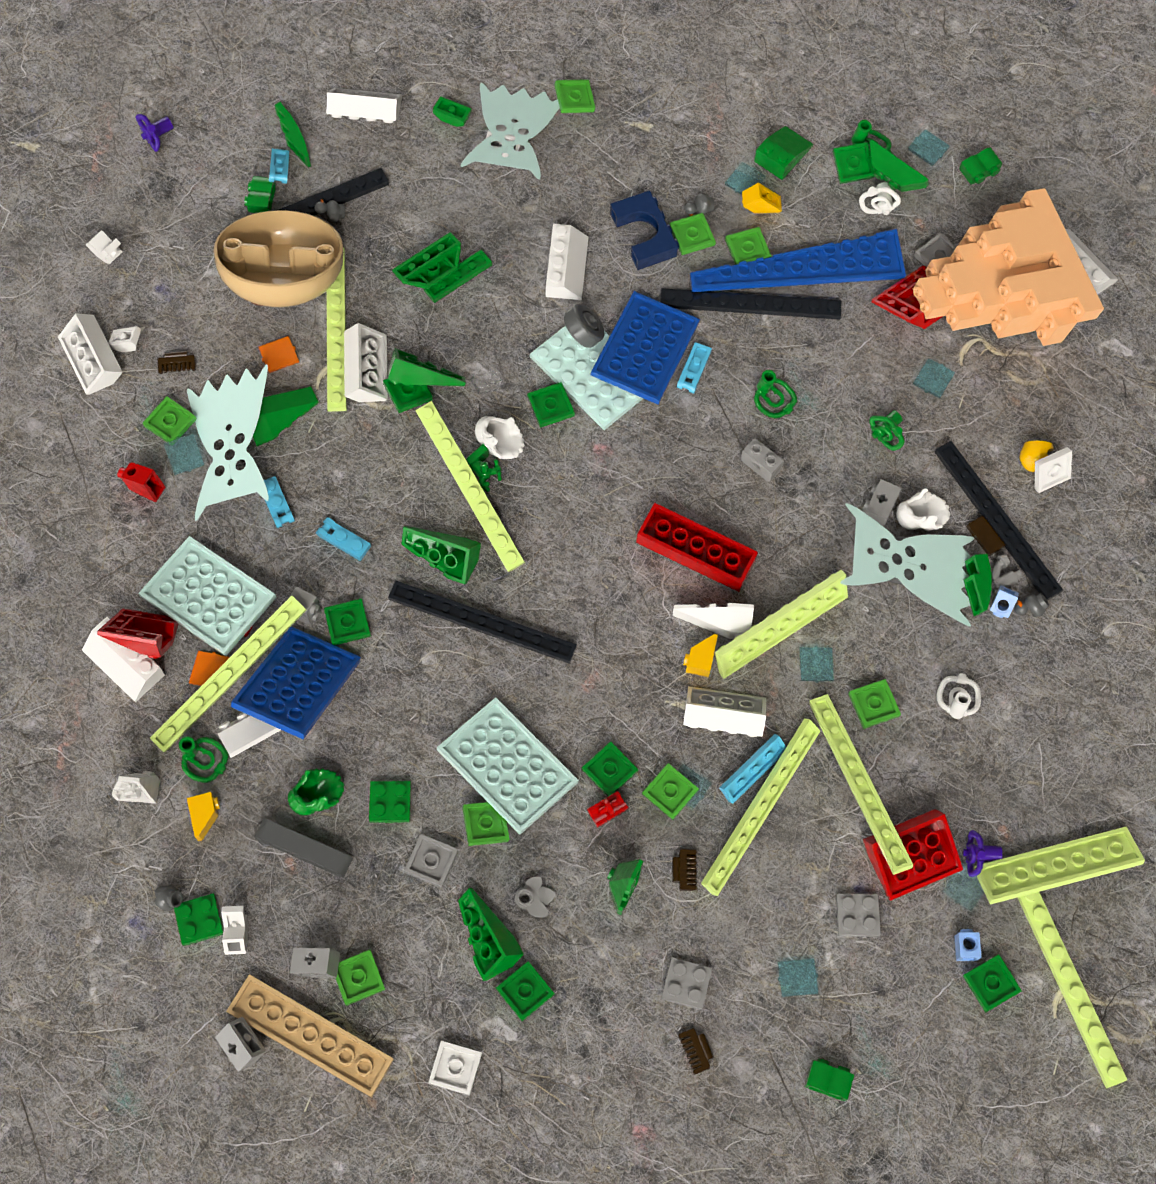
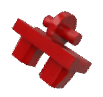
[587,791,629,828]

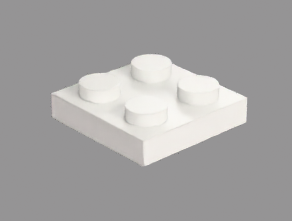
[1034,447,1072,493]
[428,1041,482,1096]

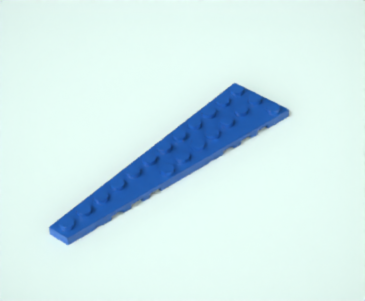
[690,229,906,292]

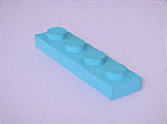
[719,734,786,804]

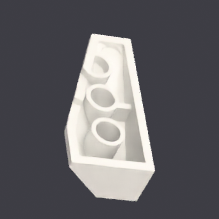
[673,603,754,639]
[112,771,160,804]

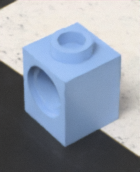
[990,585,1019,618]
[954,929,981,961]

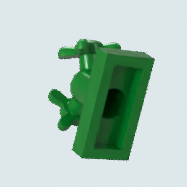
[466,444,502,492]

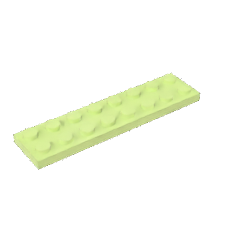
[715,570,848,679]
[974,826,1145,904]

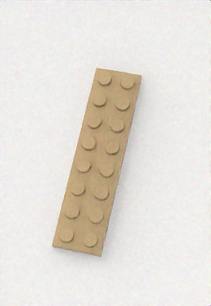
[226,974,394,1098]

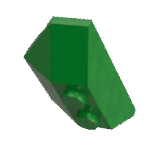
[869,140,929,192]
[392,232,461,289]

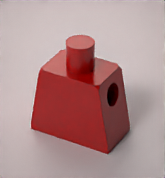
[117,462,166,502]

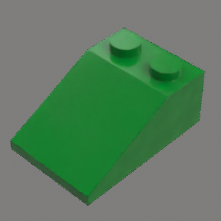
[754,126,813,180]

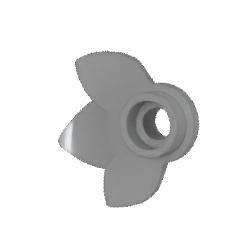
[515,877,556,918]

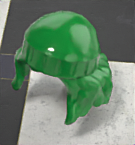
[288,768,345,816]

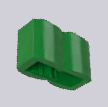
[959,147,1002,185]
[244,176,276,213]
[804,1058,854,1101]

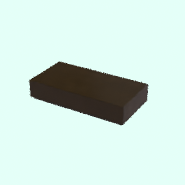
[966,515,1005,557]

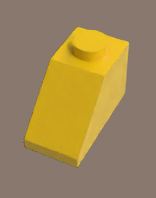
[742,183,782,213]
[683,634,718,677]
[187,792,220,841]

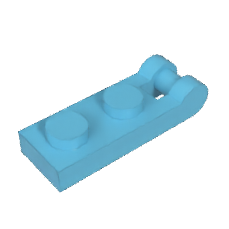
[269,148,289,184]
[677,342,712,394]
[264,476,295,528]
[316,517,371,561]

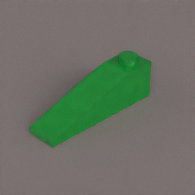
[388,348,466,386]
[253,387,319,446]
[401,526,481,585]
[607,859,644,915]
[458,888,524,981]

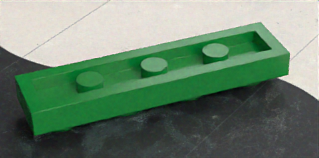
[423,250,492,303]

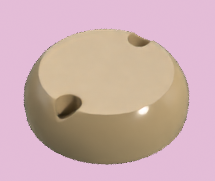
[214,210,344,307]

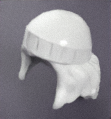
[475,416,524,459]
[896,488,950,531]

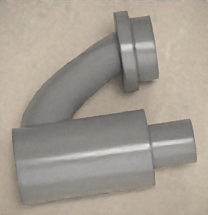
[992,554,1023,593]

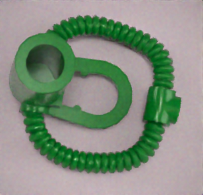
[851,120,892,155]
[754,370,797,419]
[869,410,905,451]
[179,737,229,783]

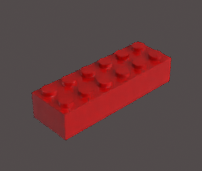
[636,503,758,592]

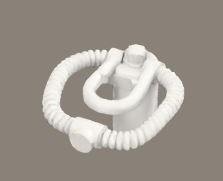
[859,182,901,215]
[936,673,981,719]

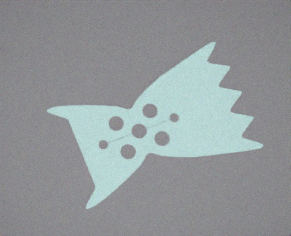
[461,83,560,180]
[187,364,269,521]
[840,503,974,626]

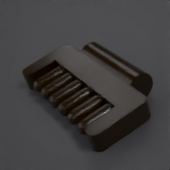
[157,350,196,374]
[672,849,697,891]
[678,1028,714,1075]

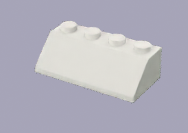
[327,88,402,123]
[546,224,589,300]
[1065,229,1118,295]
[58,313,123,395]
[344,323,388,402]
[82,617,165,702]
[683,686,766,737]
[216,712,281,758]

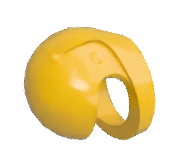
[1019,441,1054,472]

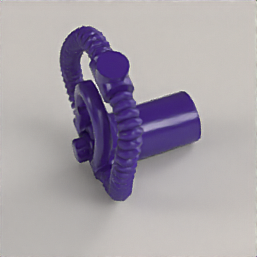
[135,114,174,152]
[963,830,1002,877]

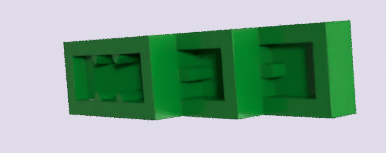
[274,102,311,168]

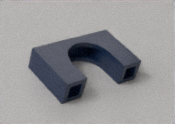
[610,190,679,270]

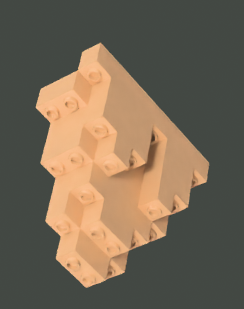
[913,188,1104,346]

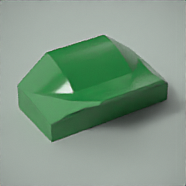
[433,96,472,127]

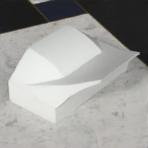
[108,326,145,352]

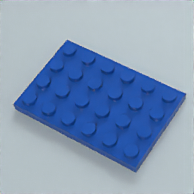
[591,291,700,405]
[231,626,361,740]

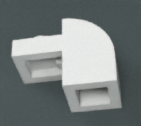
[86,230,122,264]
[221,906,248,955]

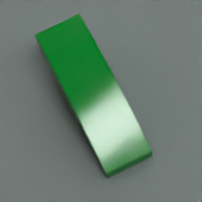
[963,554,992,616]

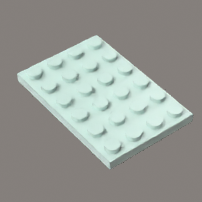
[530,326,643,430]
[138,536,277,656]
[437,697,579,835]

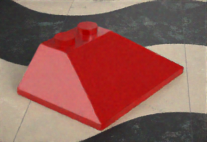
[872,265,943,329]
[97,608,179,659]

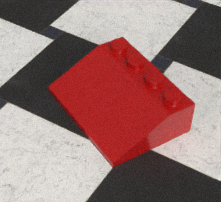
[863,809,963,901]

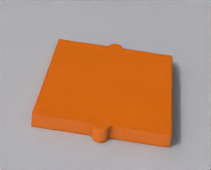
[258,336,299,373]
[189,651,230,686]

